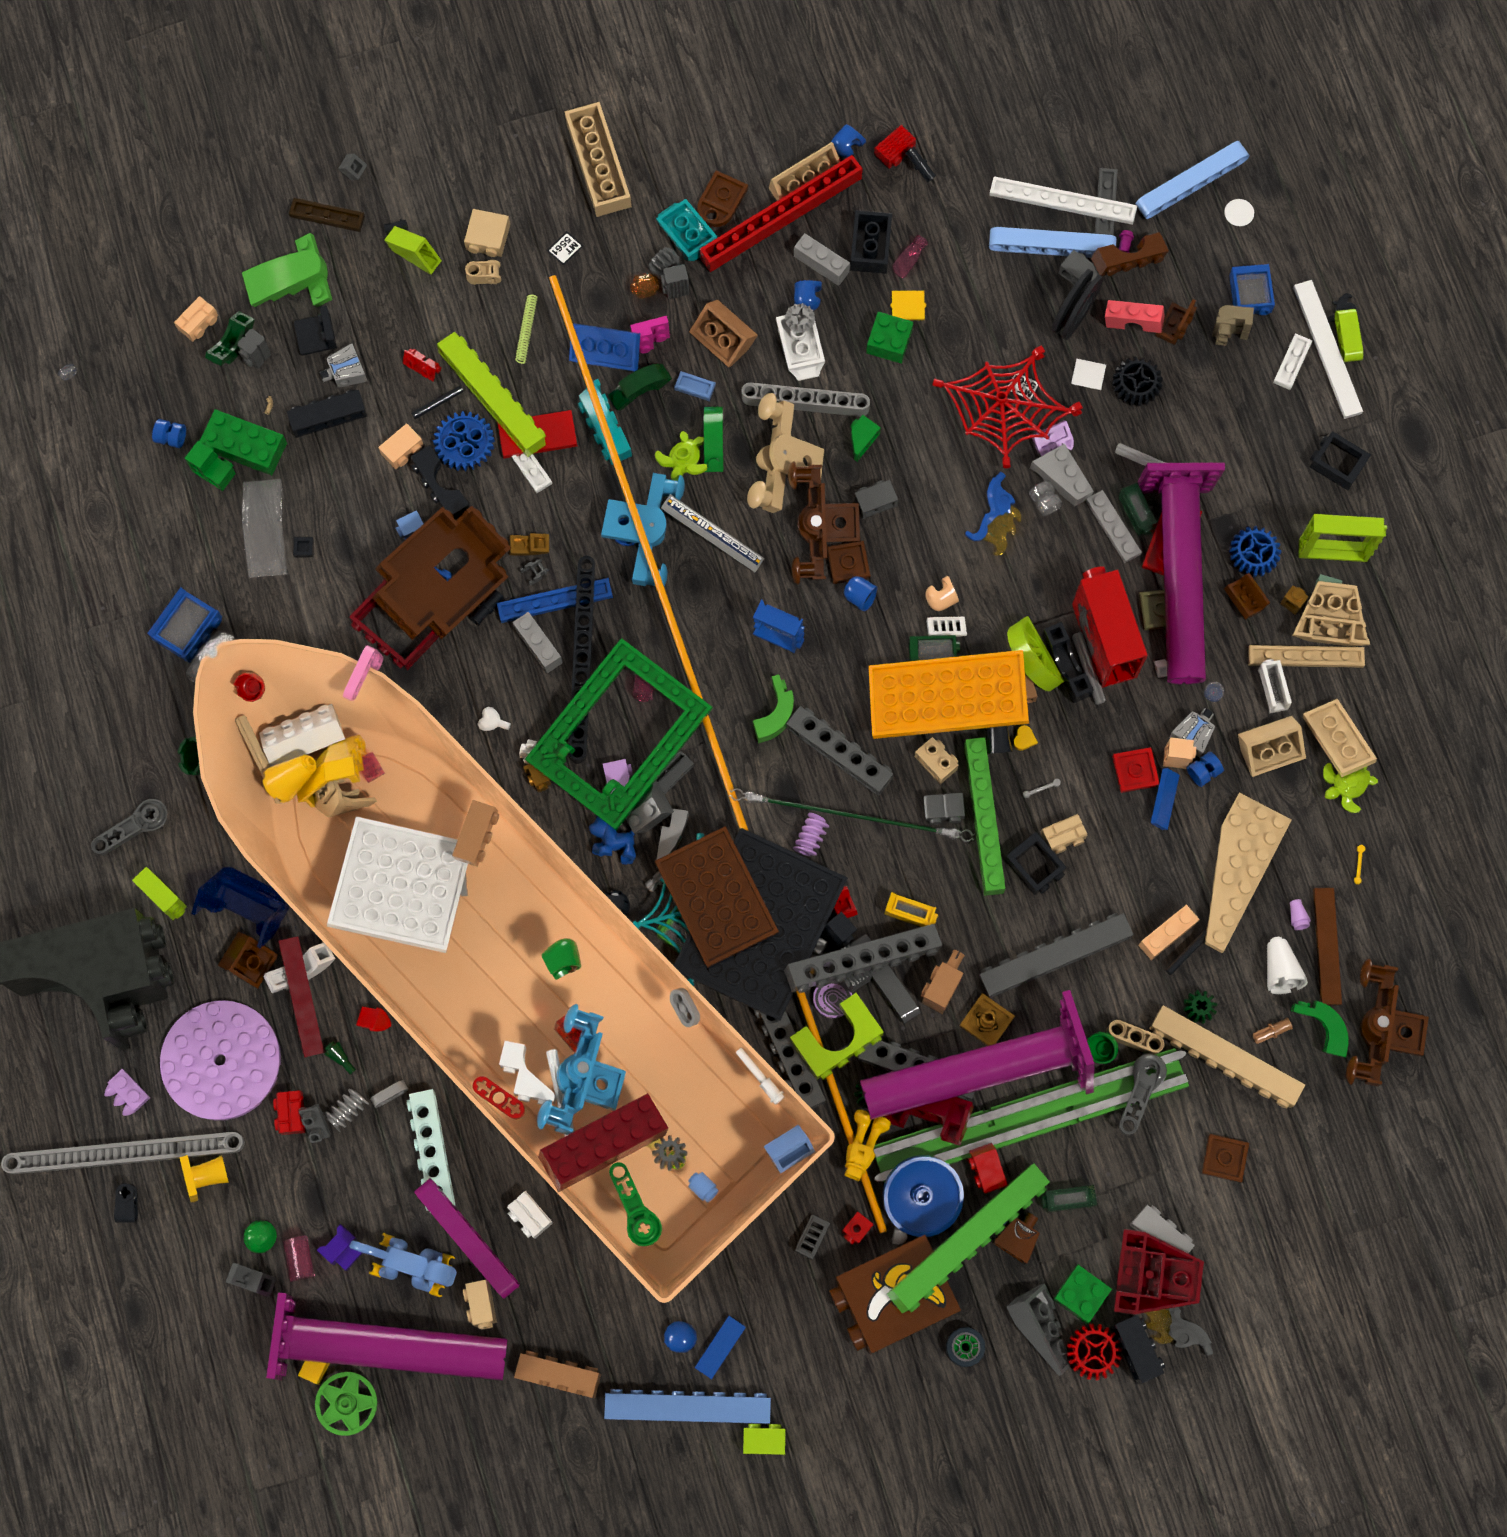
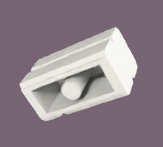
[507,1191,553,1239]

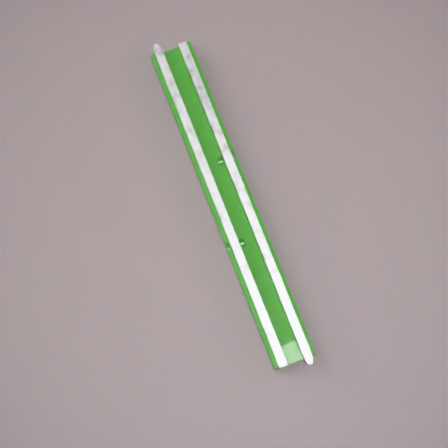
[873,1048,1189,1184]

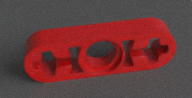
[473,1076,525,1120]

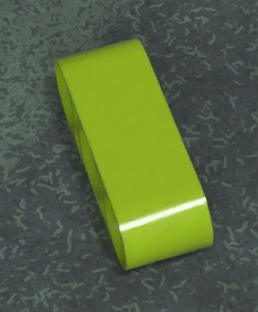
[1335,309,1363,362]

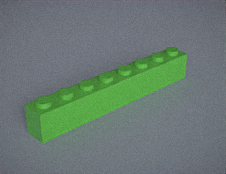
[964,738,1005,896]

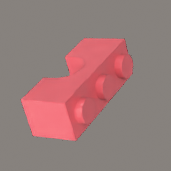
[1105,300,1165,333]

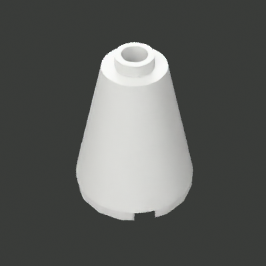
[1267,937,1308,994]

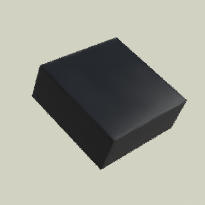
[293,537,314,558]

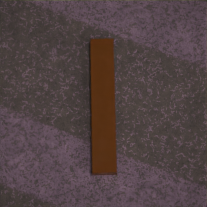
[1313,888,1342,1006]

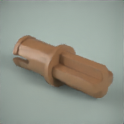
[1252,1018,1293,1044]

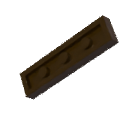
[289,198,365,232]

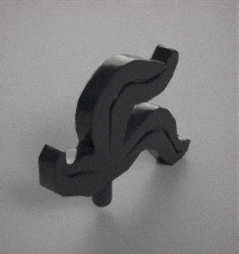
[1327,293,1357,323]

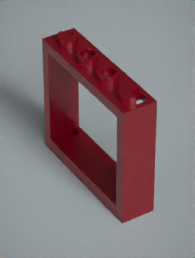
[349,580,439,671]

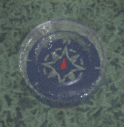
[58,363,77,380]
[1204,682,1224,702]

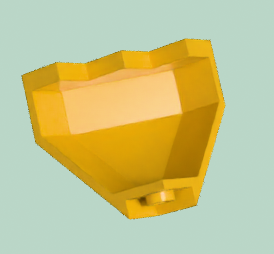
[297,735,367,808]

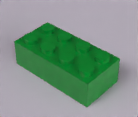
[200,409,287,476]

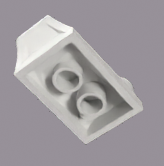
[776,312,825,381]

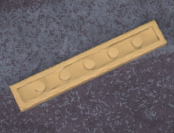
[1248,645,1365,668]

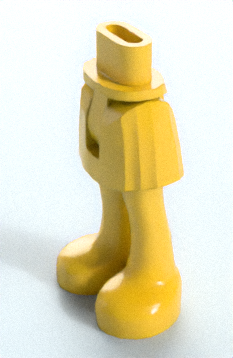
[845,1110,891,1181]

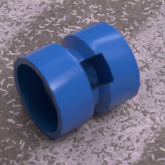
[152,419,186,448]
[1186,751,1224,787]

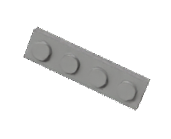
[1086,490,1142,563]

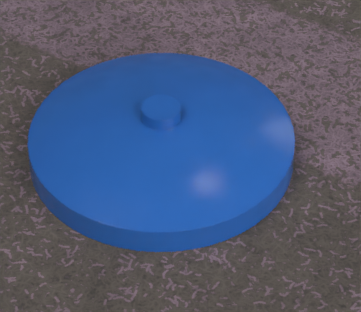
[882,1155,964,1237]

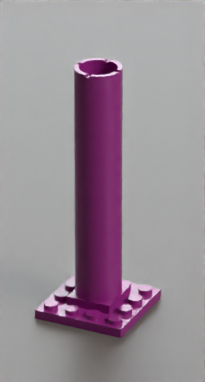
[1137,463,1225,684]
[860,990,1094,1120]
[266,1293,508,1380]

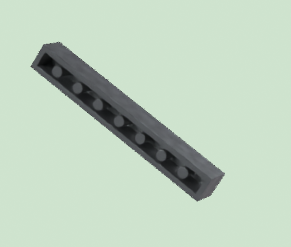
[978,913,1134,998]

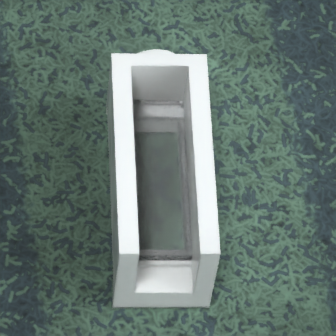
[1258,659,1292,713]

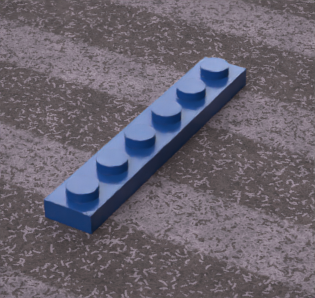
[497,578,613,623]

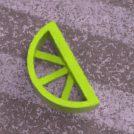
[1007,616,1065,691]

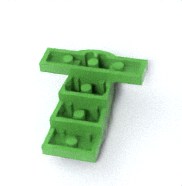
[242,233,332,307]

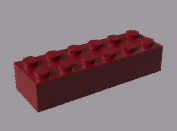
[538,1093,669,1192]

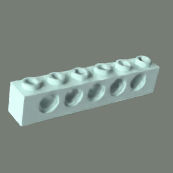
[407,1089,456,1211]

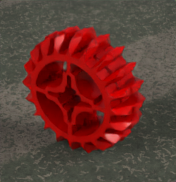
[1066,1324,1122,1380]

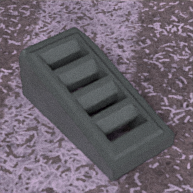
[795,1215,830,1260]

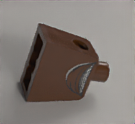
[992,1212,1040,1265]

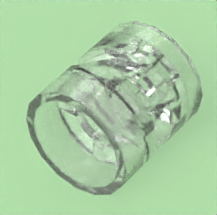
[1029,481,1063,516]

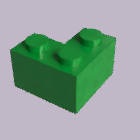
[185,441,236,491]

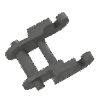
[520,559,549,585]

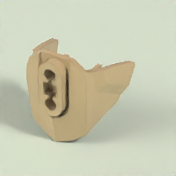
[314,779,377,817]

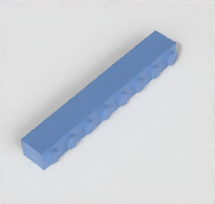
[604,1389,771,1424]

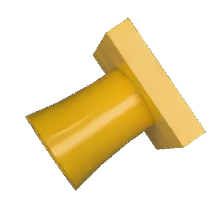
[179,1155,229,1202]

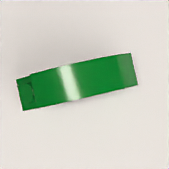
[704,407,723,472]
[1291,1001,1349,1057]

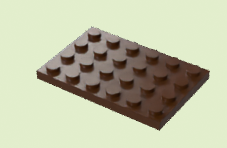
[655,826,779,968]

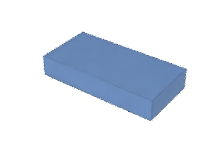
[674,371,716,401]

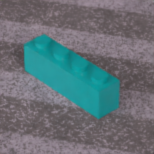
[578,379,632,465]

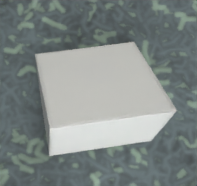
[1154,659,1167,678]

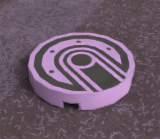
[813,981,852,1018]

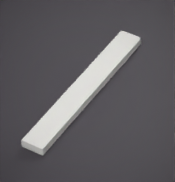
[990,177,1137,225]
[1293,280,1363,419]

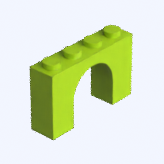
[790,993,884,1080]

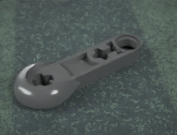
[91,799,168,855]
[1119,1054,1167,1136]

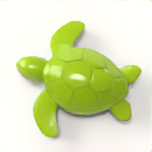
[655,431,708,481]
[1323,763,1378,813]

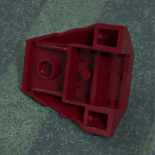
[1114,1229,1204,1315]

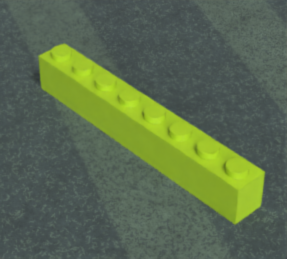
[437,332,546,457]

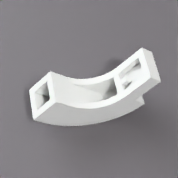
[263,943,335,993]

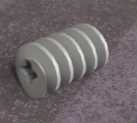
[325,1088,369,1132]

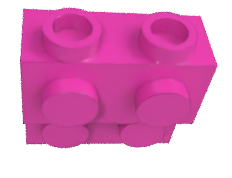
[630,316,670,354]

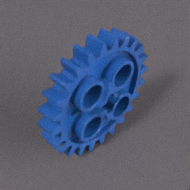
[433,411,495,471]

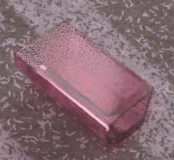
[283,1235,315,1282]

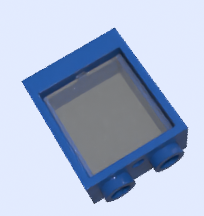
[1229,264,1275,315]

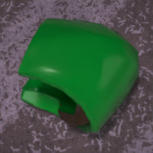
[541,938,581,980]

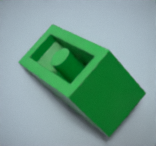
[851,415,881,462]

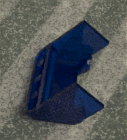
[191,867,290,948]

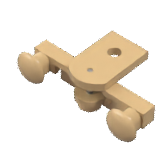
[747,393,824,513]

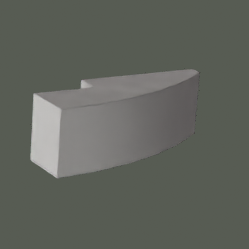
[656,809,689,868]

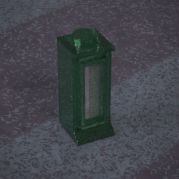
[1119,482,1158,536]
[1041,1185,1097,1213]

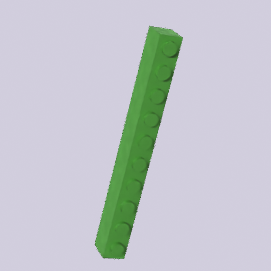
[887,1163,1049,1314]

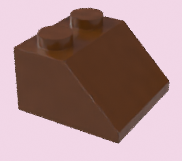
[218,932,278,989]

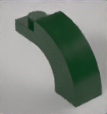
[205,311,255,366]
[608,364,672,411]

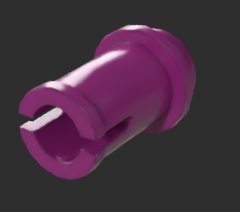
[1119,230,1134,253]

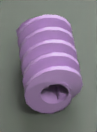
[793,813,829,856]

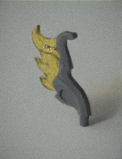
[1145,1307,1214,1356]

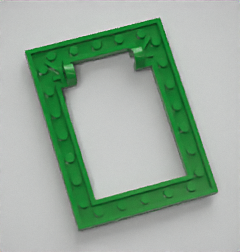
[525,638,713,830]

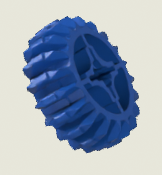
[1229,526,1281,577]

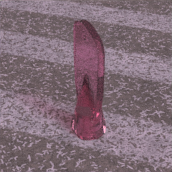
[893,235,928,278]

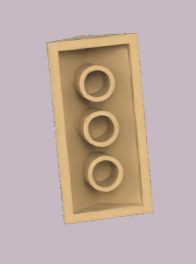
[769,142,840,201]

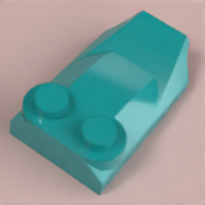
[656,199,718,261]

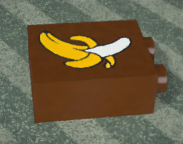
[829,1235,961,1355]

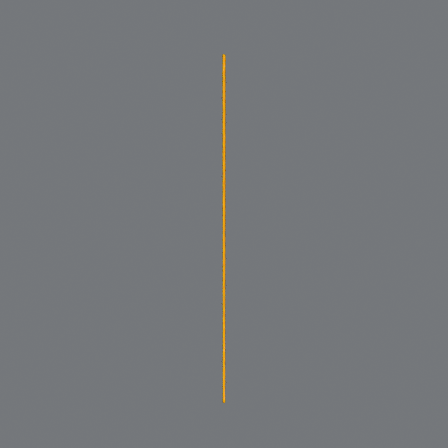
[549,275,887,1234]

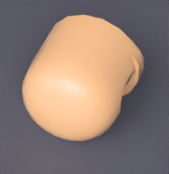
[925,576,959,611]

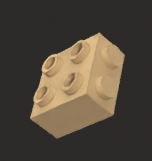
[464,209,510,257]
[463,1280,497,1330]

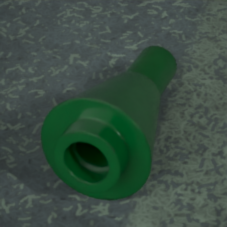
[324,1041,356,1074]

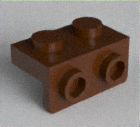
[1224,573,1270,620]

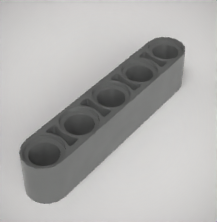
[850,934,920,1024]

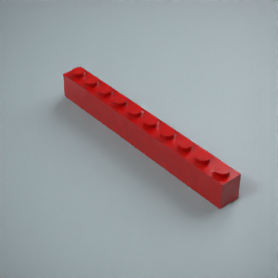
[700,155,862,273]

